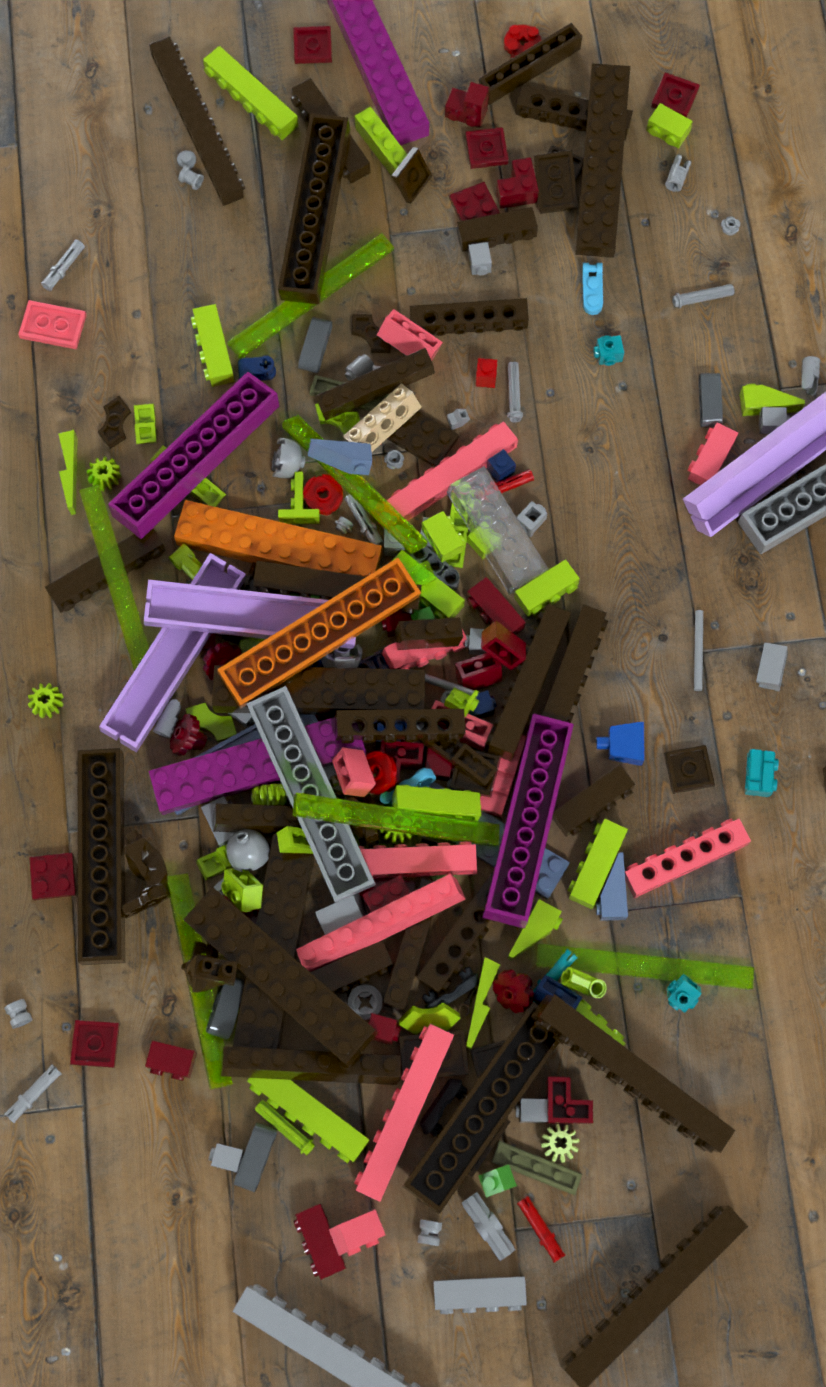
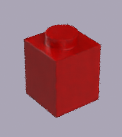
[476,358,498,388]

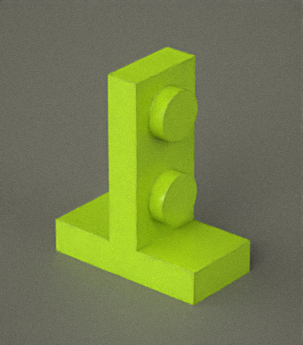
[278,472,320,524]

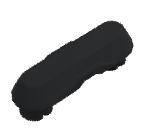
[422,966,479,1009]
[420,1079,467,1137]

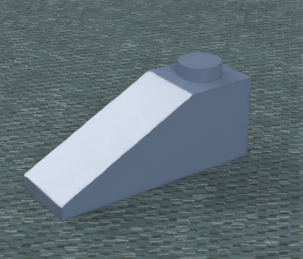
[308,439,372,475]
[595,852,628,921]

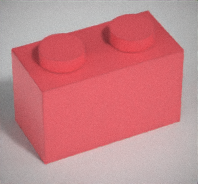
[332,747,375,797]
[329,1210,385,1256]

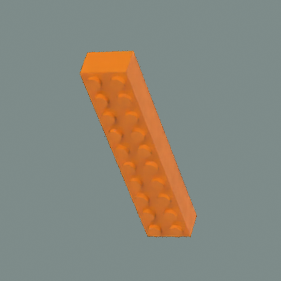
[174,500,382,577]
[217,558,421,709]

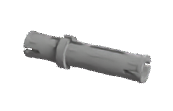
[41,239,85,291]
[344,493,384,546]
[4,1064,62,1123]

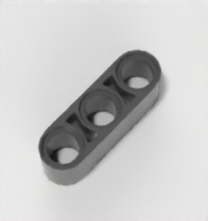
[298,317,332,373]
[698,373,723,428]
[410,543,460,591]
[206,977,245,1040]
[234,1123,278,1193]

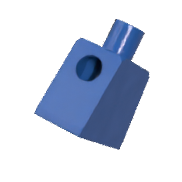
[596,722,644,766]

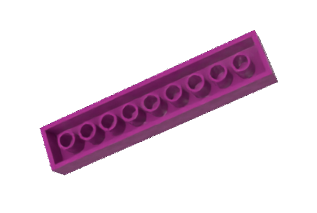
[327,0,429,145]
[108,372,279,539]
[483,714,574,929]
[149,717,366,815]

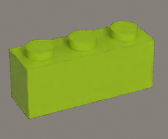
[514,559,580,617]

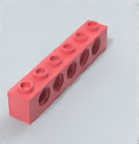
[625,818,751,899]

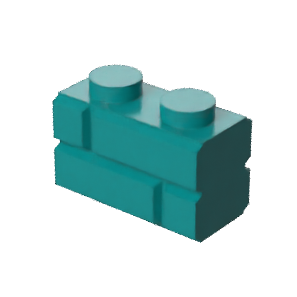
[745,749,779,797]

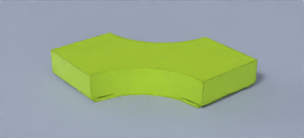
[315,403,360,435]
[186,703,237,742]
[399,1003,461,1035]

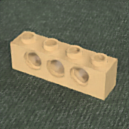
[343,383,421,452]

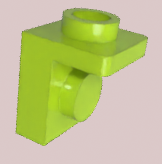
[444,687,479,717]

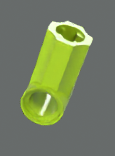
[168,544,202,581]
[561,967,607,999]

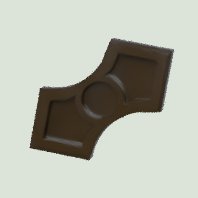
[352,314,391,353]
[98,396,131,449]

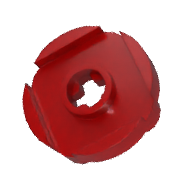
[504,25,541,58]
[303,474,343,516]
[366,751,397,795]

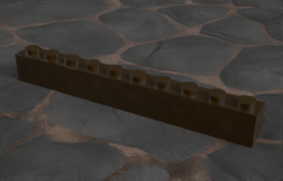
[149,36,245,206]

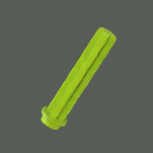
[255,1100,315,1155]

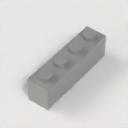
[434,1276,527,1314]

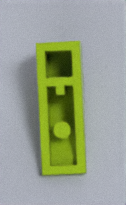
[739,383,805,416]
[508,899,563,961]

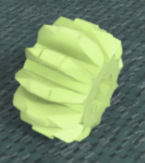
[541,1124,579,1163]

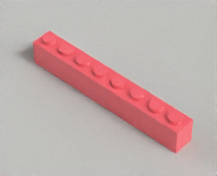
[373,421,518,529]
[296,874,465,972]
[354,1024,454,1202]

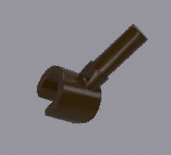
[457,987,477,1016]

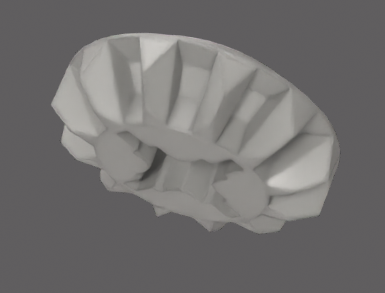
[348,985,383,1020]

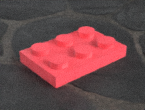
[18,300,87,350]

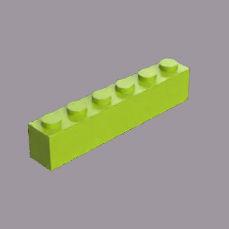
[203,46,298,140]
[247,1078,370,1164]

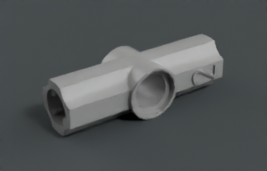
[462,1192,515,1261]

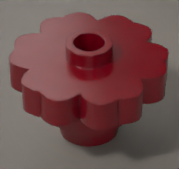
[203,642,242,680]
[170,714,207,756]
[493,969,534,1013]

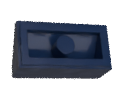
[533,974,583,1010]

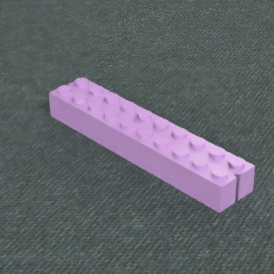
[683,392,826,537]
[99,553,246,753]
[144,580,356,649]

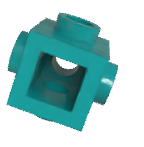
[593,335,624,366]
[667,973,702,1013]

